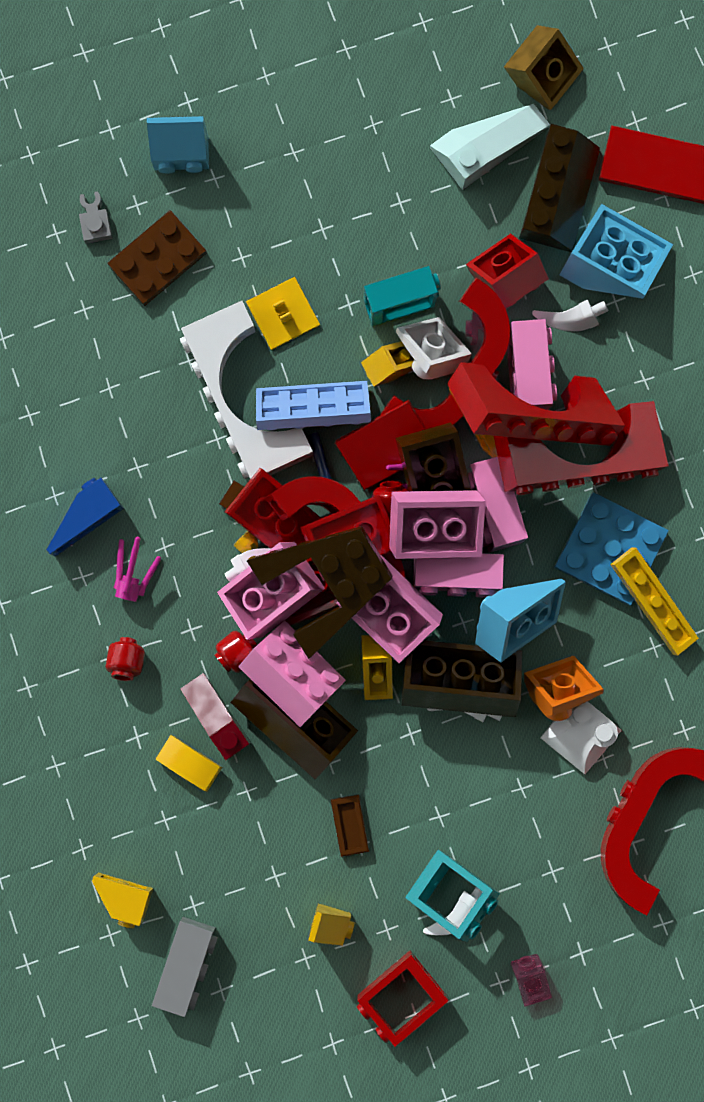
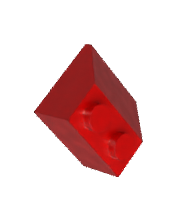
[466,233,549,308]

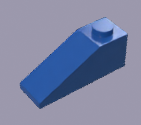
[46,478,124,557]

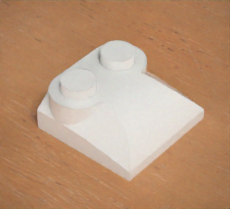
[396,317,472,379]
[540,701,622,774]

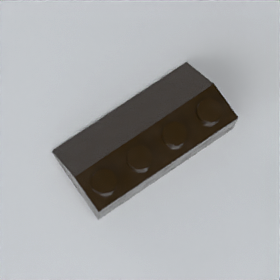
[519,124,600,252]
[230,679,358,779]

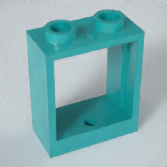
[364,266,441,326]
[405,850,500,942]

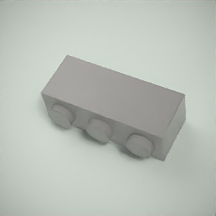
[152,917,218,1017]

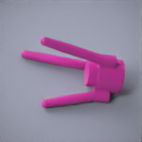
[114,537,161,602]

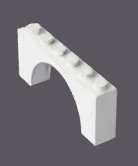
[180,301,313,479]

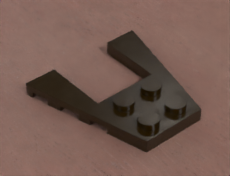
[247,526,393,659]

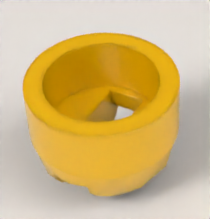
[234,531,258,553]

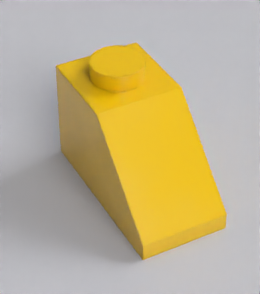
[361,341,414,387]
[361,635,393,700]
[92,872,153,928]
[308,903,355,946]

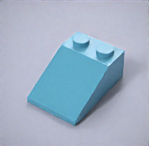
[475,579,566,662]

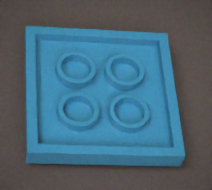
[554,492,669,606]

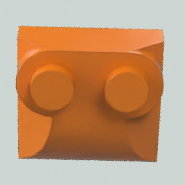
[524,656,604,721]

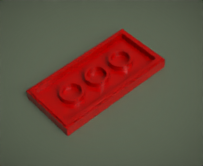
[598,125,704,204]

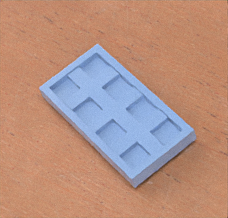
[256,381,371,430]

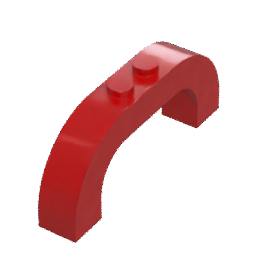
[379,277,510,429]
[265,476,405,578]
[601,747,704,916]

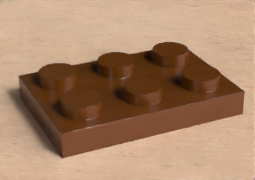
[107,210,207,307]

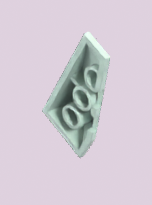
[430,104,550,190]

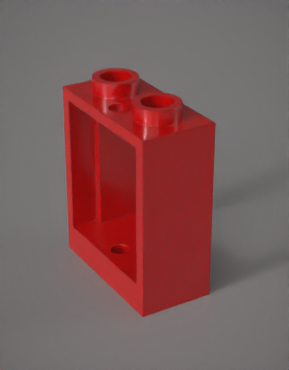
[357,950,449,1047]

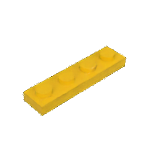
[610,547,699,656]

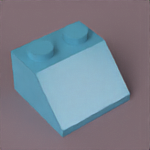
[147,116,209,173]

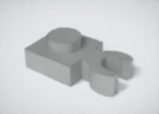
[79,191,113,244]

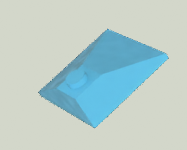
[559,204,673,299]

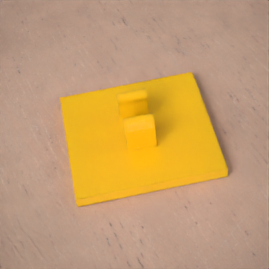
[246,277,320,350]

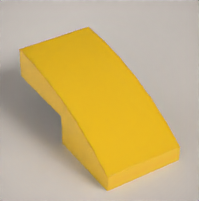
[156,735,223,792]

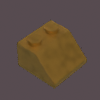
[504,25,584,110]

